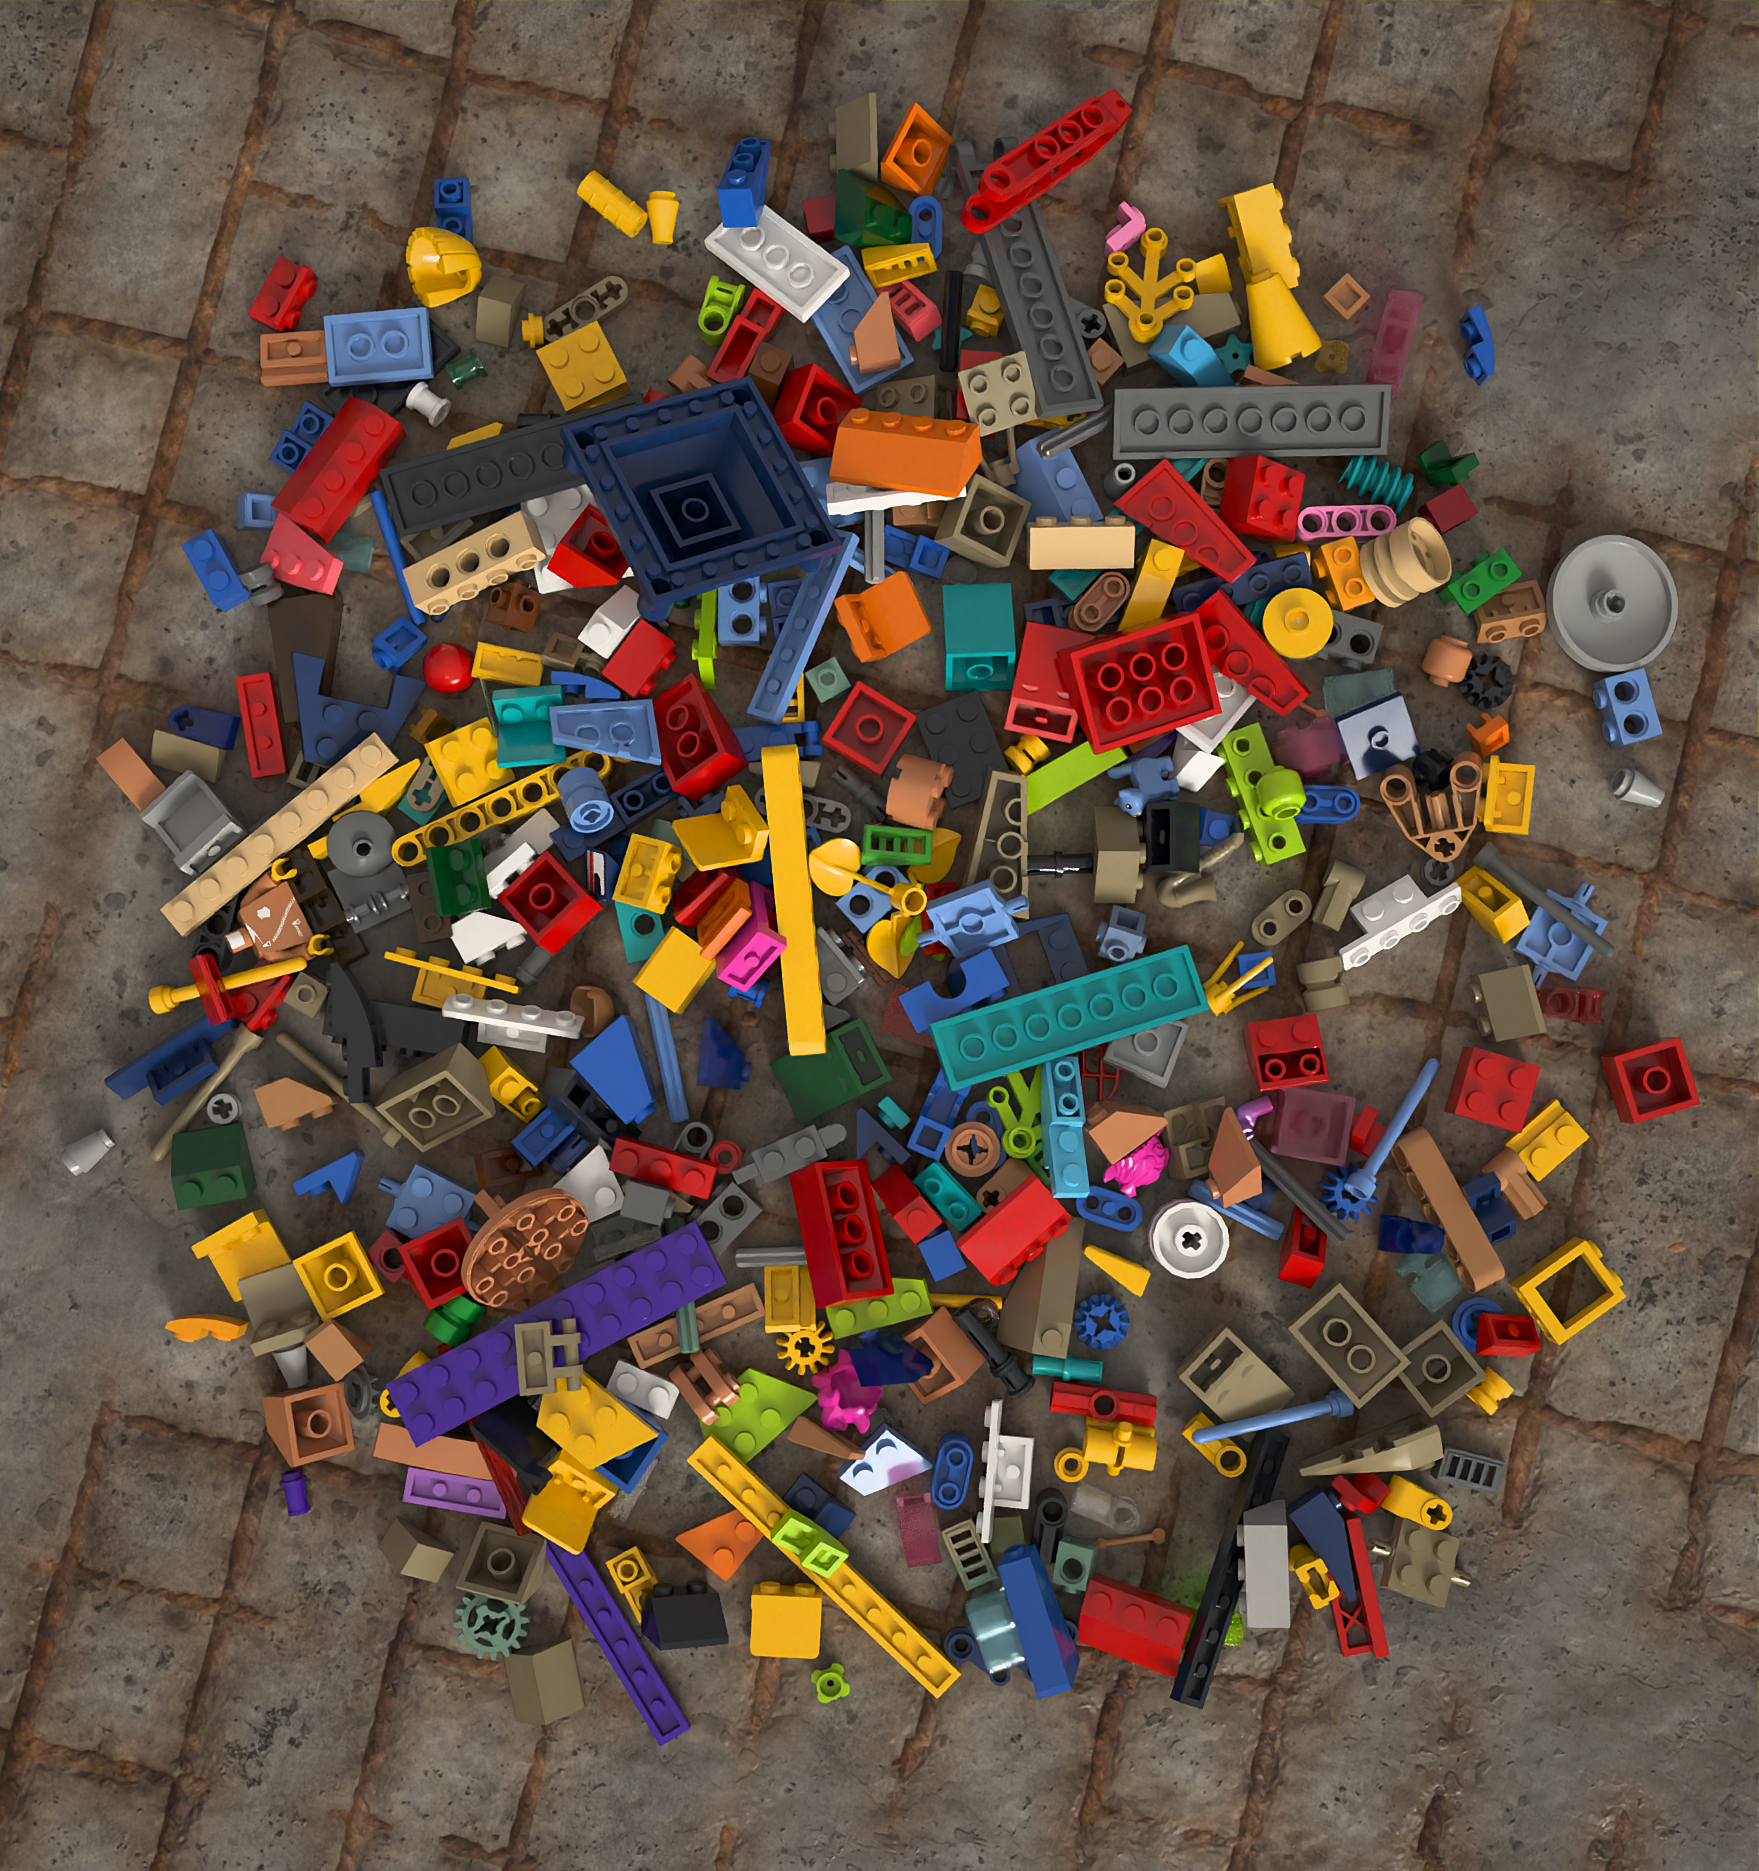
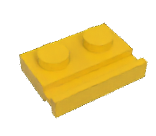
[1502,1099,1589,1182]
[764,1265,816,1333]

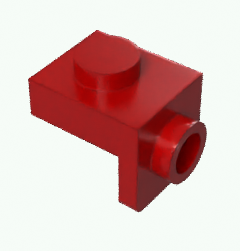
[1346,1105,1387,1157]
[1331,1472,1390,1516]

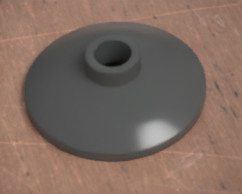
[326,810,397,877]

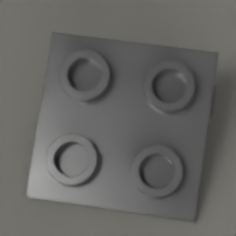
[327,858,412,934]

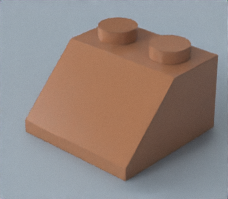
[1082,1099,1169,1165]
[882,1306,986,1405]

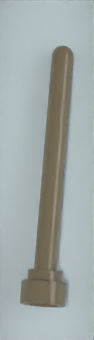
[150,1022,265,1161]
[276,1032,406,1149]

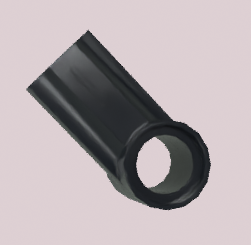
[1030,1488,1068,1564]

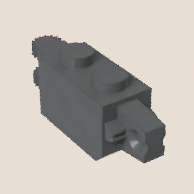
[732,1121,848,1185]

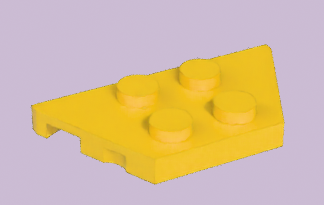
[536,1370,659,1470]

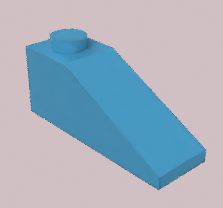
[1147,325,1236,386]

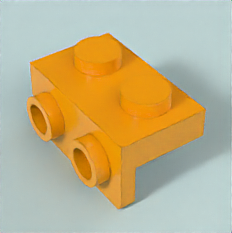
[1311,536,1375,614]

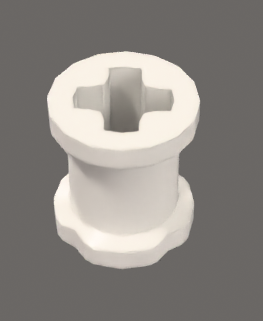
[406,382,452,427]

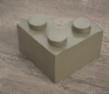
[1091,806,1146,903]

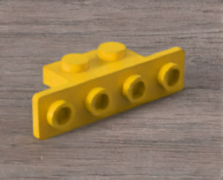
[384,947,523,1008]

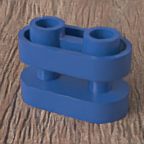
[1294,785,1360,824]
[930,1432,973,1509]

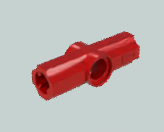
[1049,1380,1157,1426]

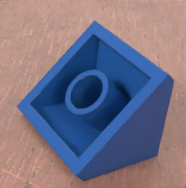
[594,1395,669,1495]

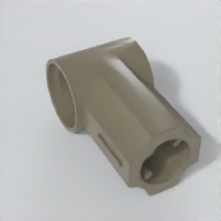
[1310,858,1366,932]

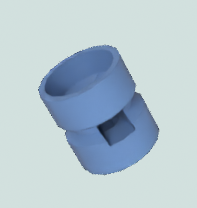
[557,767,614,833]

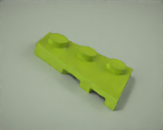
[692,588,718,690]
[826,1276,934,1340]

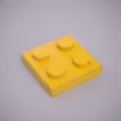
[424,717,516,808]

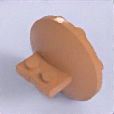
[461,1188,589,1307]

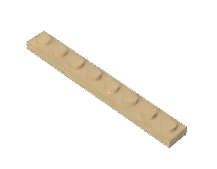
[160,732,399,937]

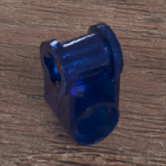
[168,705,241,751]
[1377,1215,1444,1255]

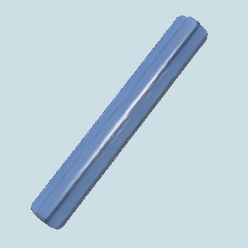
[644,992,690,1123]

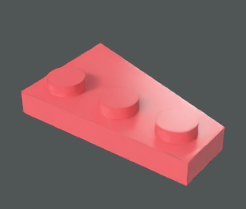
[260,512,344,595]

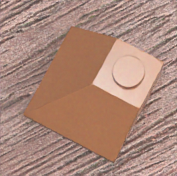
[1205,1107,1262,1208]
[262,1381,355,1467]

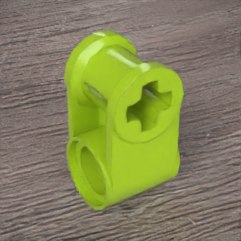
[698,275,746,347]

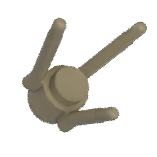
[979,426,1021,488]

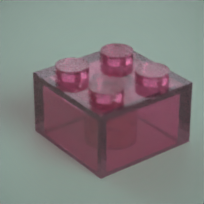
[1269,1087,1356,1166]

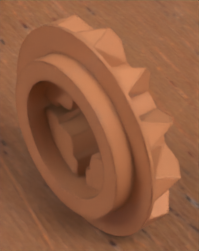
[945,1121,1000,1177]

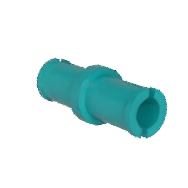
[1032,1354,1103,1383]

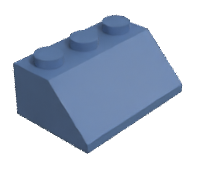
[1004,426,1104,530]

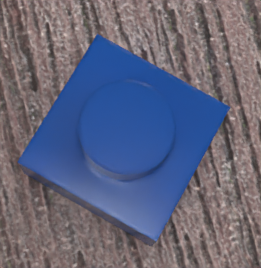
[1236,951,1276,990]

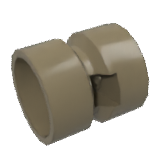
[1296,956,1350,1012]

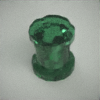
[443,348,488,390]

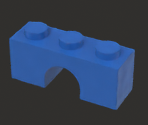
[898,948,1010,1036]
[906,1065,971,1161]

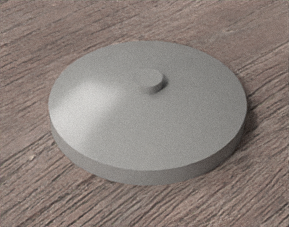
[1546,535,1678,673]

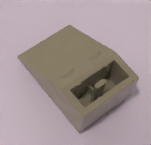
[1173,1321,1295,1444]

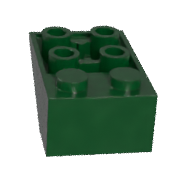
[770,1017,892,1125]

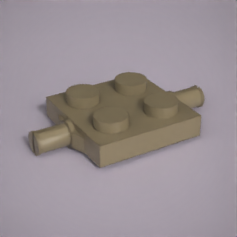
[1366,1517,1472,1608]

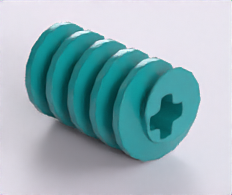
[1337,455,1414,516]

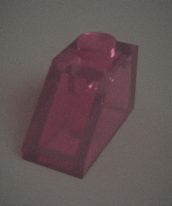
[897,1493,942,1568]

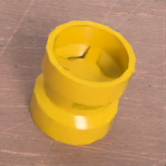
[1003,733,1051,777]
[1465,1366,1514,1416]

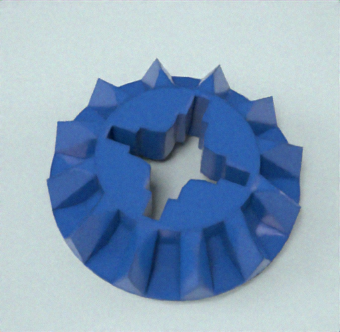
[1074,1294,1130,1350]
[1450,1296,1505,1352]

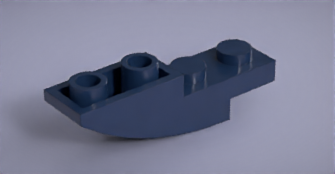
[549,765,681,865]

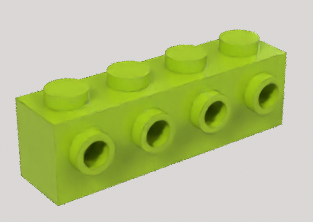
[1213,722,1306,867]

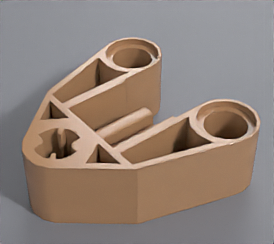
[1380,751,1483,862]

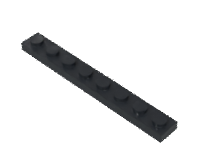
[1170,1428,1290,1709]

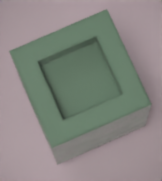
[805,656,852,709]
[1052,1535,1101,1594]

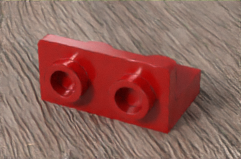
[247,256,318,333]
[230,959,298,1031]

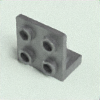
[816,926,866,1007]

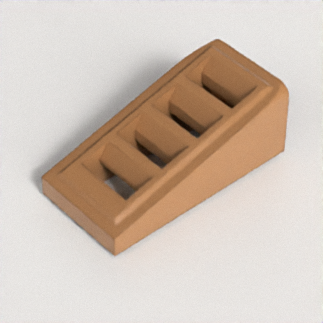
[787,1415,866,1460]

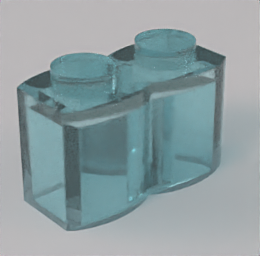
[965,1588,1026,1675]

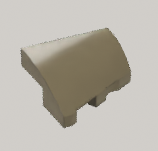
[1157,1095,1225,1180]

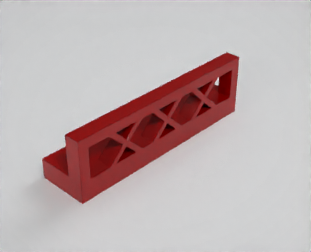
[1326,1511,1390,1658]

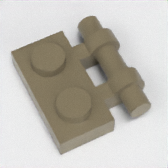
[514,1318,584,1396]

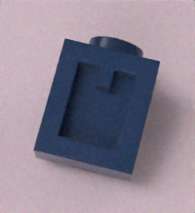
[677,790,725,819]

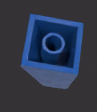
[570,1015,659,1124]

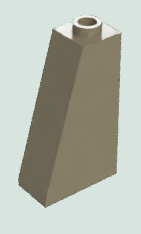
[1100,292,1243,378]

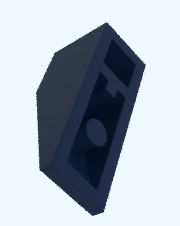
[1286,1484,1357,1603]

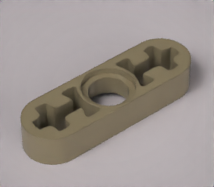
[543,276,630,344]

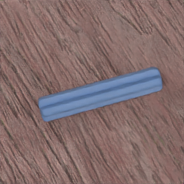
[1188,1179,1284,1240]

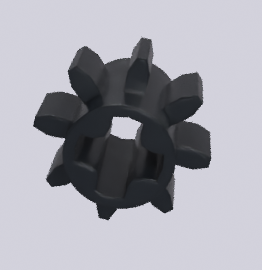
[1411,748,1454,791]

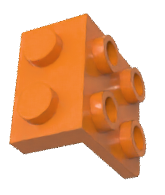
[833,571,932,663]

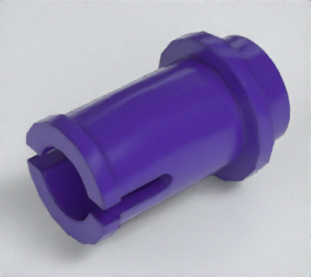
[279,1469,311,1516]

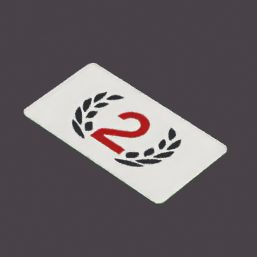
[479,677,499,737]

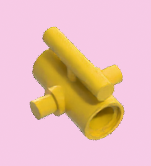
[1082,1416,1157,1476]

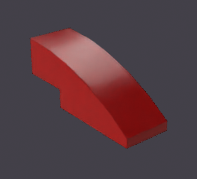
[706,287,786,384]

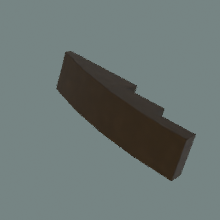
[281,839,370,966]

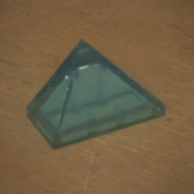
[311,532,375,574]

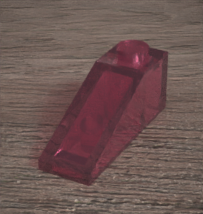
[1365,285,1426,399]

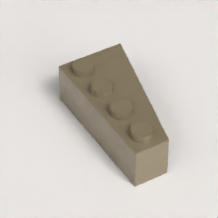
[960,766,1029,920]

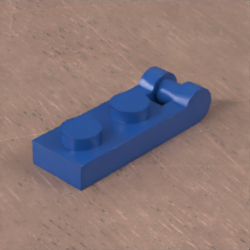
[731,721,823,763]

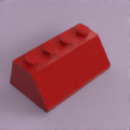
[270,396,407,545]
[789,1159,895,1309]

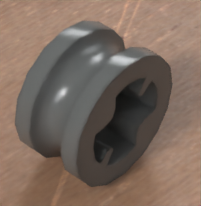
[1420,857,1455,887]

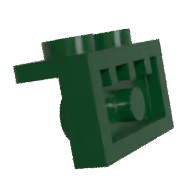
[425,839,492,917]

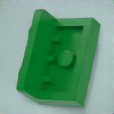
[1437,547,1522,615]

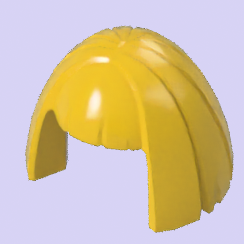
[406,227,482,308]

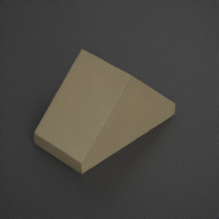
[475,275,527,350]
[378,1516,456,1583]

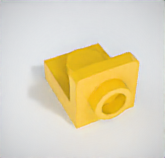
[965,284,1004,337]

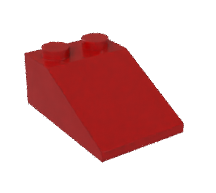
[652,672,749,802]

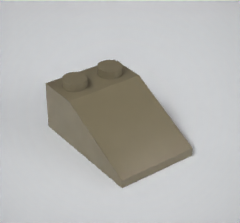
[1283,1280,1411,1409]

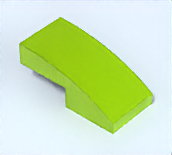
[770,1508,849,1579]

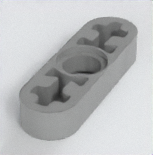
[754,787,852,834]

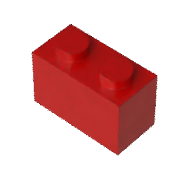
[601,618,677,700]

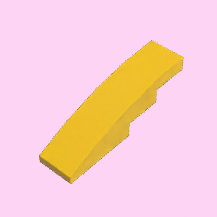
[307,758,423,860]

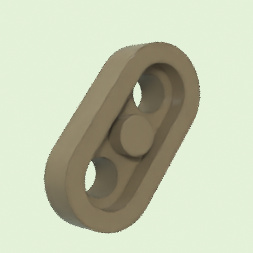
[1249,890,1312,946]

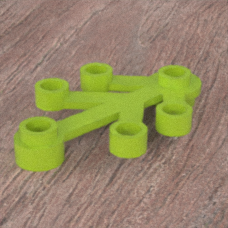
[986,1063,1042,1159]

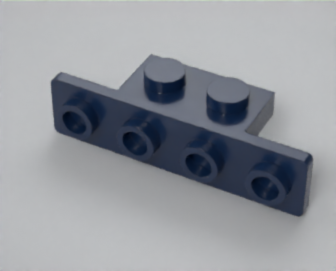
[1171,551,1312,613]
[104,1013,239,1106]

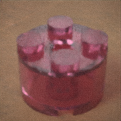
[1271,715,1351,783]

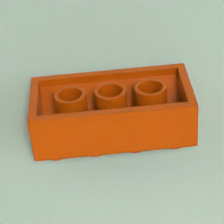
[829,408,982,498]

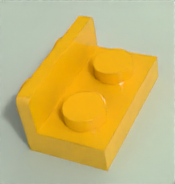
[612,833,683,915]

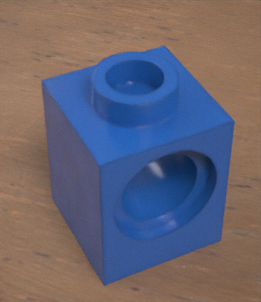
[917,1225,967,1282]

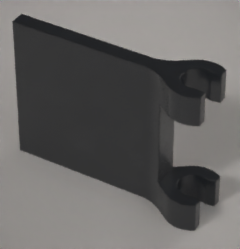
[470,1393,563,1496]

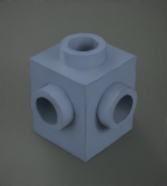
[1095,905,1147,964]

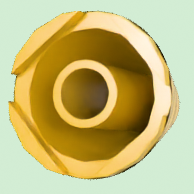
[1246,268,1322,371]

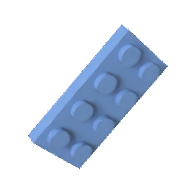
[810,244,915,396]

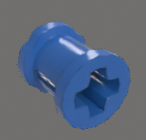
[727,979,771,1008]

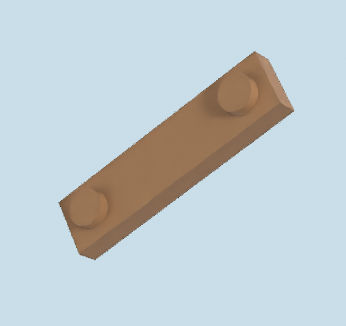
[627,1281,765,1370]

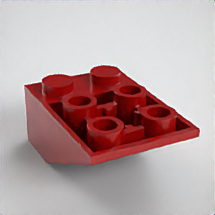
[1004,620,1095,743]

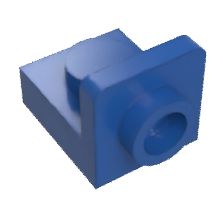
[372,615,428,675]

